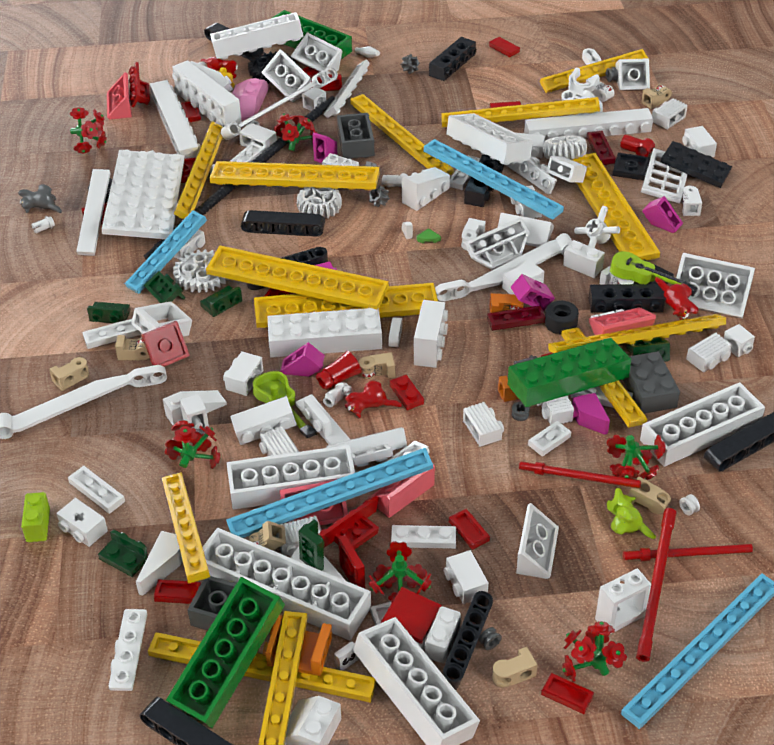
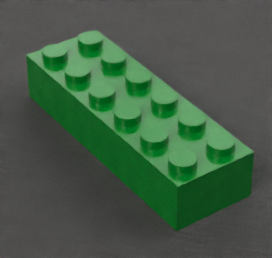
[272,10,352,59]
[507,338,631,407]
[166,577,285,729]

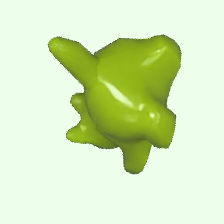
[607,488,656,539]

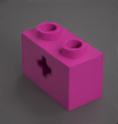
[511,274,555,311]

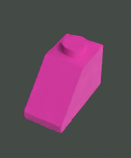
[313,133,338,163]
[642,196,683,233]
[280,342,325,377]
[572,393,610,435]

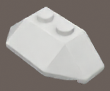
[463,217,530,270]

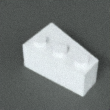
[402,167,450,211]

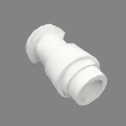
[381,173,408,187]
[323,382,353,407]

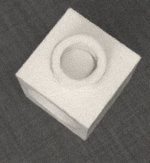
[302,86,326,111]
[723,324,755,357]

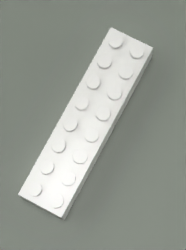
[202,528,371,641]

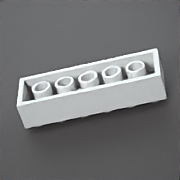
[210,12,304,60]
[172,60,242,127]
[447,113,533,165]
[267,308,382,358]
[640,382,765,467]
[226,445,355,510]
[353,617,480,745]

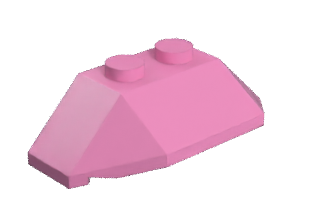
[232,78,270,120]

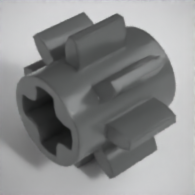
[400,54,420,74]
[369,185,390,207]

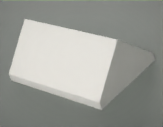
[291,33,342,74]
[261,49,311,102]
[498,213,554,247]
[516,503,559,579]

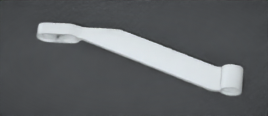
[221,67,338,140]
[435,233,572,301]
[0,365,167,439]

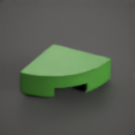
[417,228,441,243]

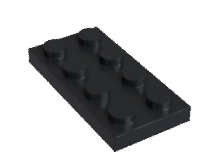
[660,141,733,188]

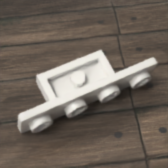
[506,156,557,194]
[296,395,351,445]
[326,427,407,467]
[109,609,147,691]

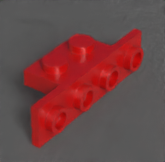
[128,62,150,108]
[319,495,379,550]

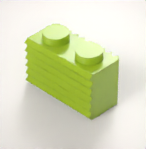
[21,492,50,542]

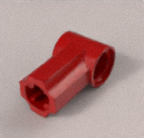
[620,134,655,157]

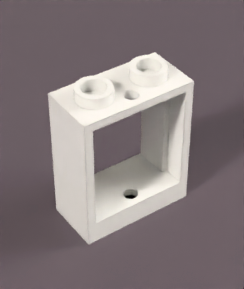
[132,302,192,337]
[595,568,651,634]

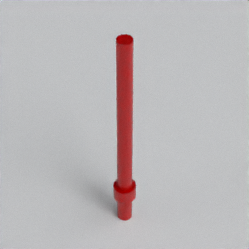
[519,461,641,489]
[623,544,753,561]

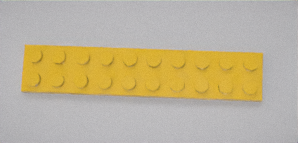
[570,153,660,260]
[210,161,380,190]
[206,245,389,309]
[254,283,438,328]

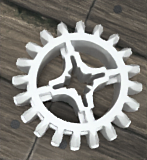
[543,135,587,160]
[297,187,342,219]

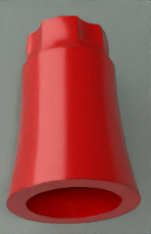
[316,351,361,390]

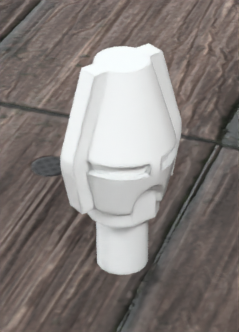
[355,46,380,58]

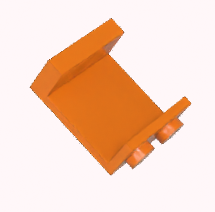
[263,615,332,676]

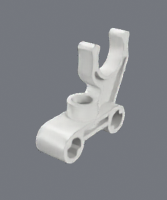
[561,68,603,113]

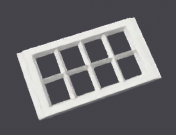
[641,148,687,204]

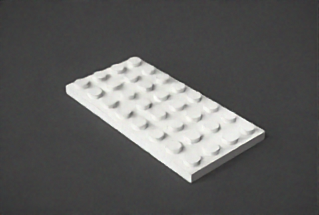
[102,150,185,239]

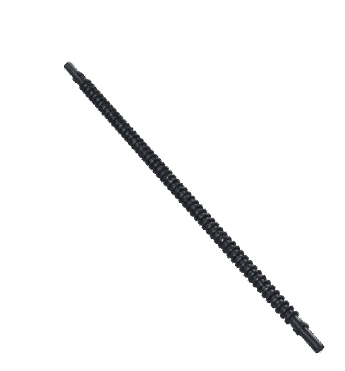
[144,96,335,260]

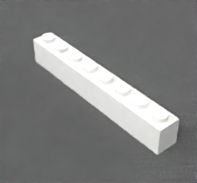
[150,80,201,159]
[524,108,653,141]

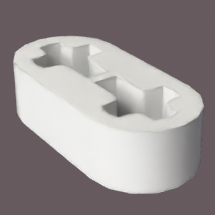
[582,48,601,65]
[389,317,403,347]

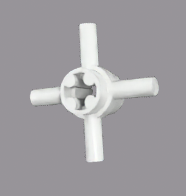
[574,206,620,248]

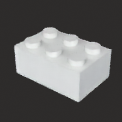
[414,300,448,368]

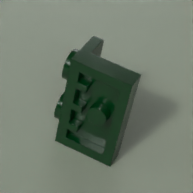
[144,271,186,303]
[200,285,243,317]
[87,302,131,323]
[626,337,670,362]
[299,519,324,571]
[98,529,148,578]

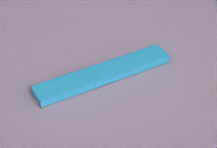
[124,210,207,294]

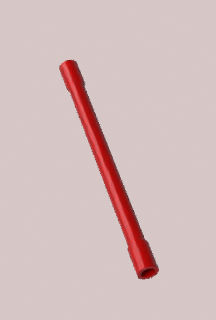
[636,508,677,662]

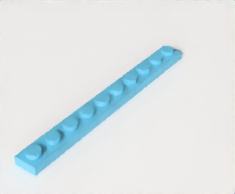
[424,139,564,220]
[226,448,433,538]
[621,573,774,729]

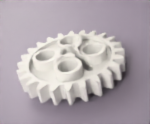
[173,249,229,293]

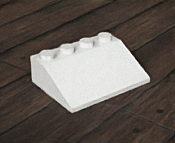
[676,253,755,319]

